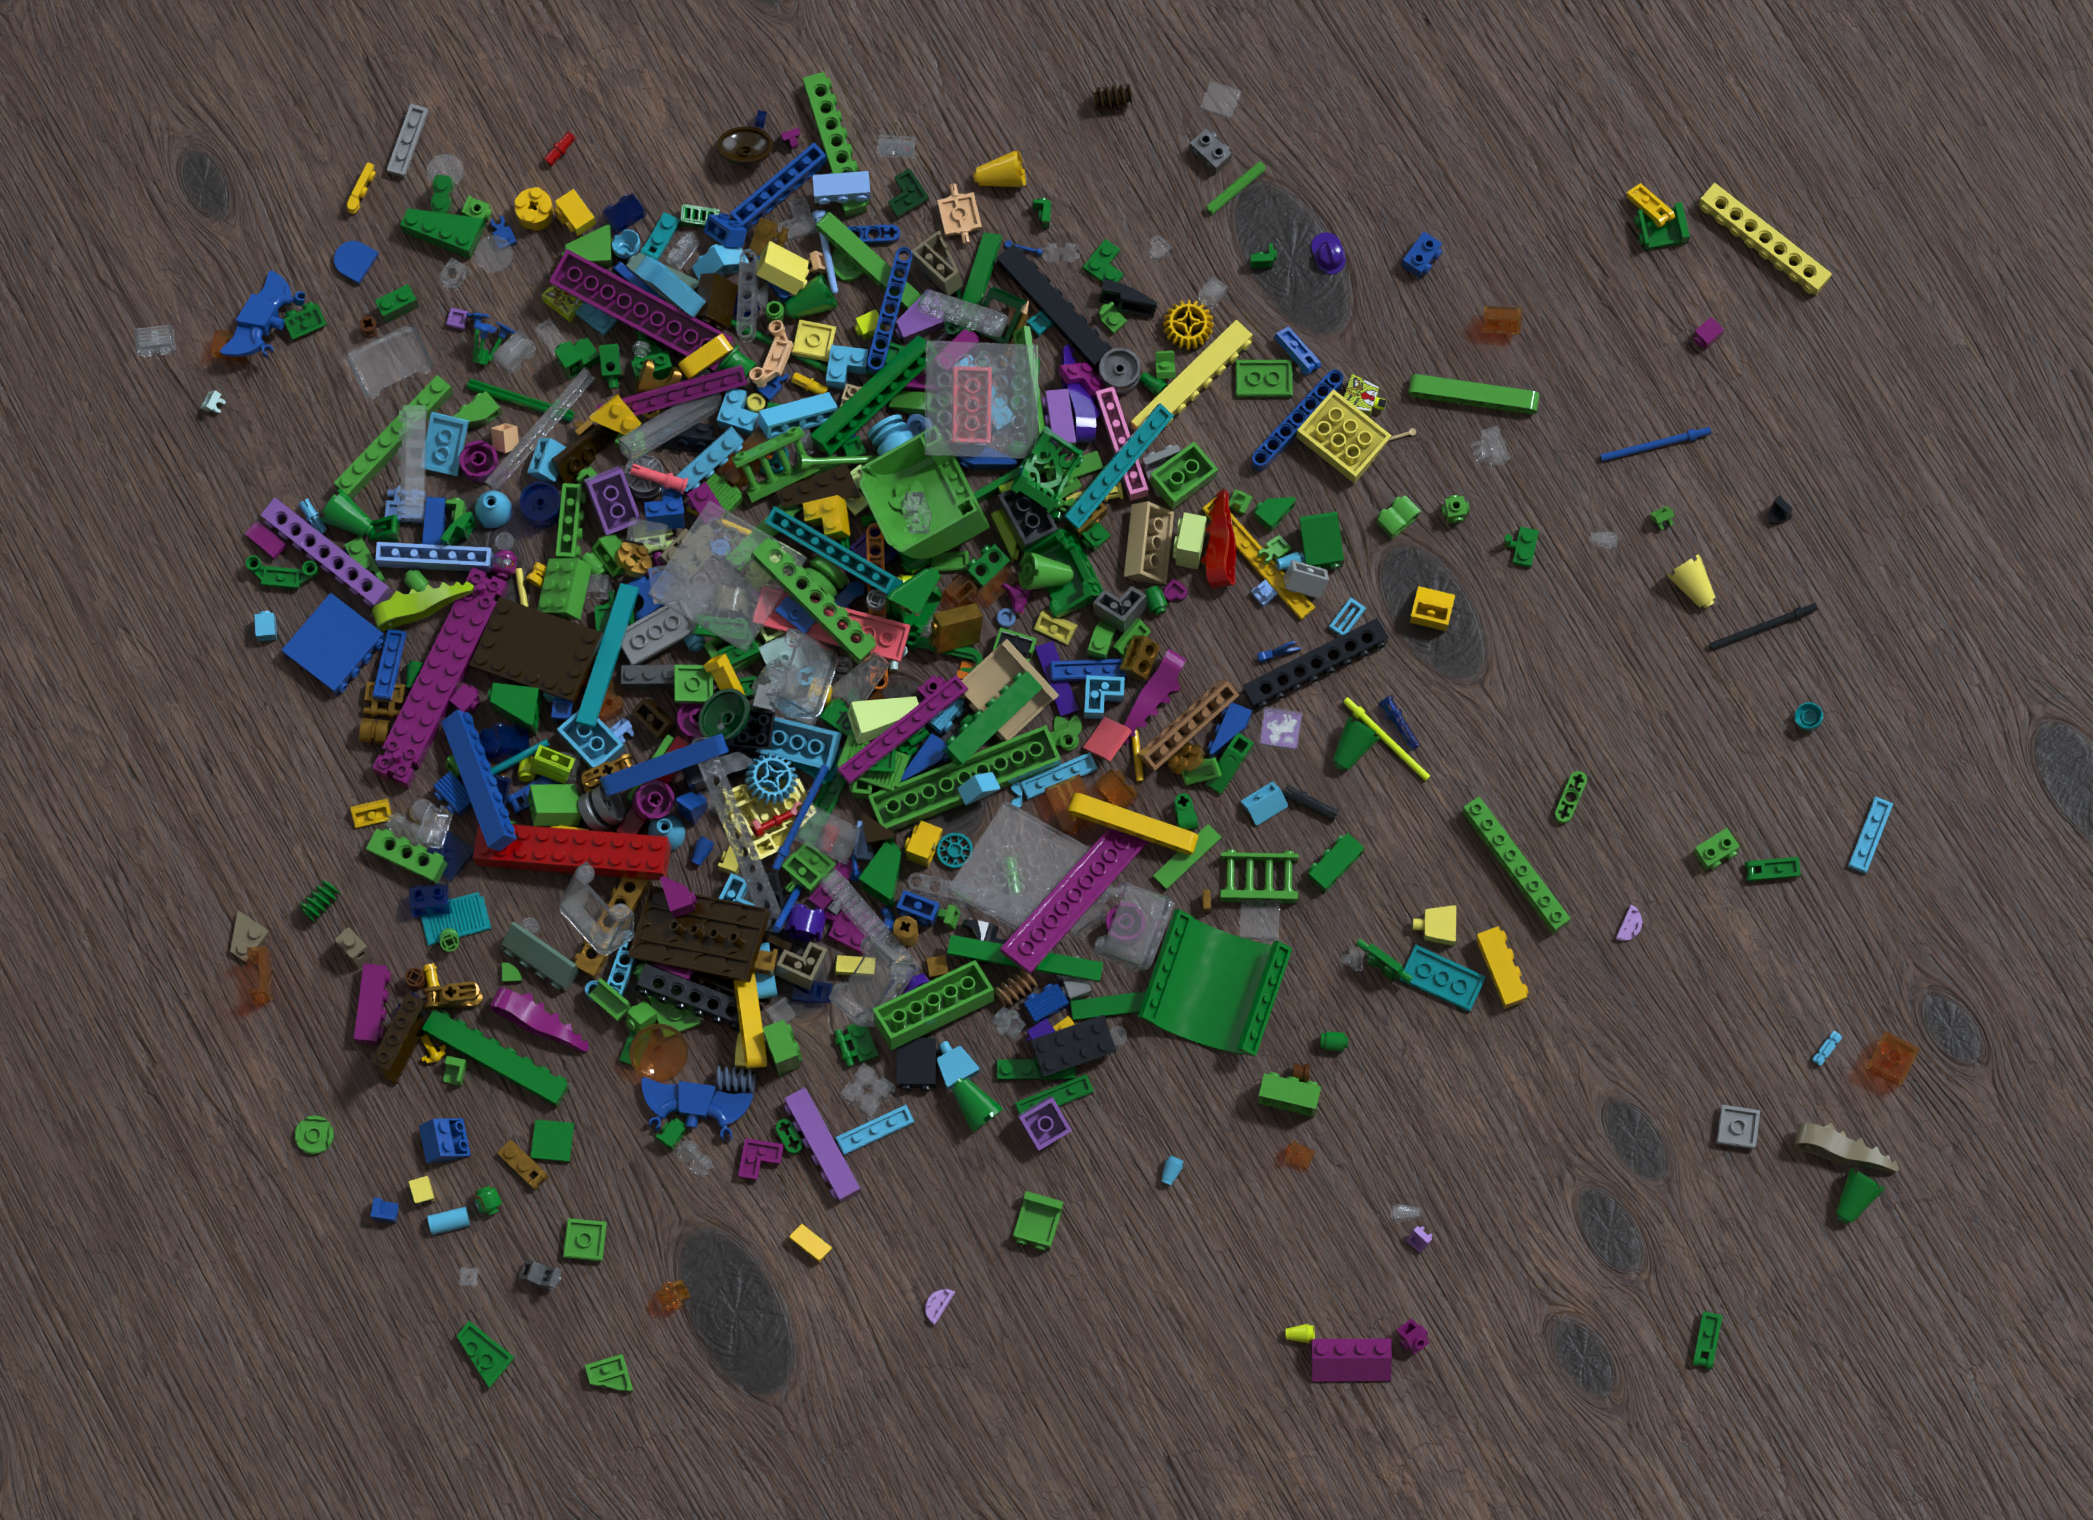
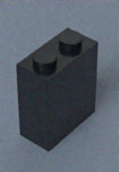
[896,1038,937,1091]

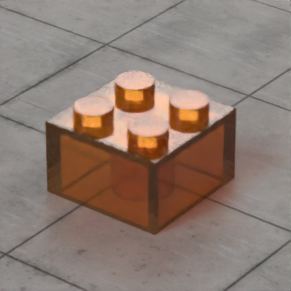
[1865,1031,1920,1087]

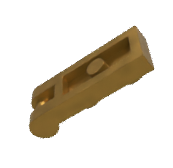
[497,1139,549,1190]

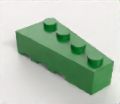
[400,208,486,259]

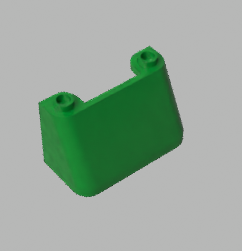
[1023,529,1104,618]
[885,567,942,636]

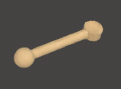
[1389,428,1416,441]

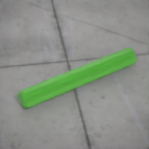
[1206,162,1266,214]

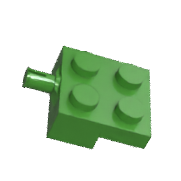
[782,839,836,894]

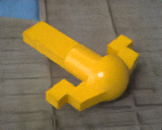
[421,1034,447,1064]

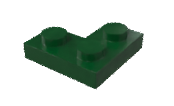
[888,168,930,219]

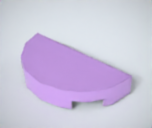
[1615,905,1643,942]
[926,1289,955,1326]

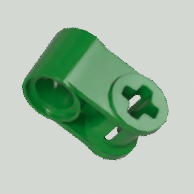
[1174,793,1199,830]

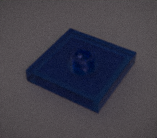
[423,828,474,882]

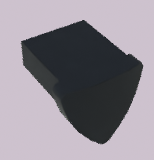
[1769,495,1793,524]

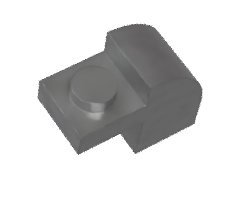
[518,1260,562,1291]

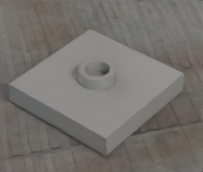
[1716,1105,1760,1149]

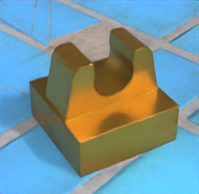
[574,419,595,439]

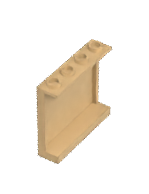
[961,639,1059,742]

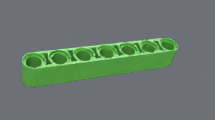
[815,212,921,311]
[1408,374,1539,414]

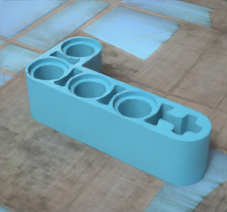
[635,256,706,317]
[585,932,636,1002]

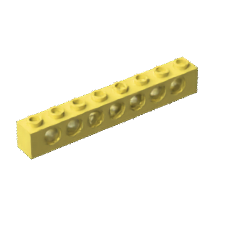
[1699,183,1832,296]

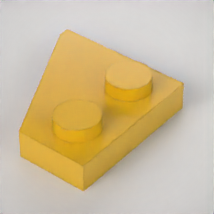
[589,394,641,436]

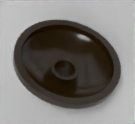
[717,126,773,165]

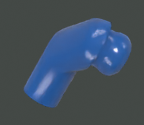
[880,906,896,936]

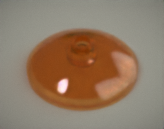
[629,1024,688,1081]

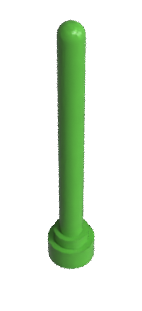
[798,454,879,470]

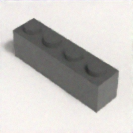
[621,665,674,690]

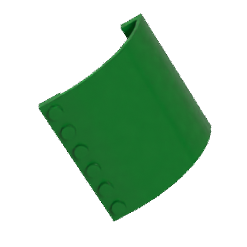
[1137,909,1293,1056]

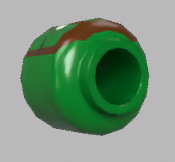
[473,1185,502,1216]

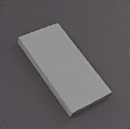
[621,597,696,665]

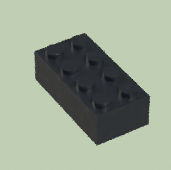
[1028,1015,1117,1078]

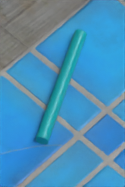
[491,739,550,776]

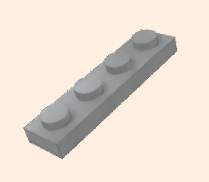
[387,103,429,178]

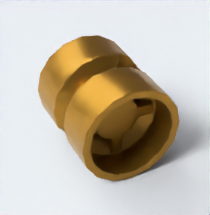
[359,718,390,745]

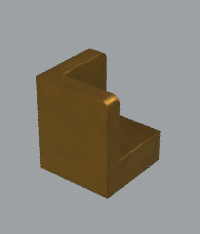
[754,949,778,976]

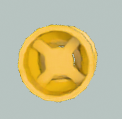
[526,562,547,588]

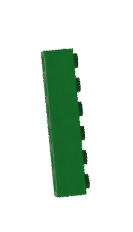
[942,671,1043,766]

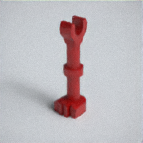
[749,802,802,838]

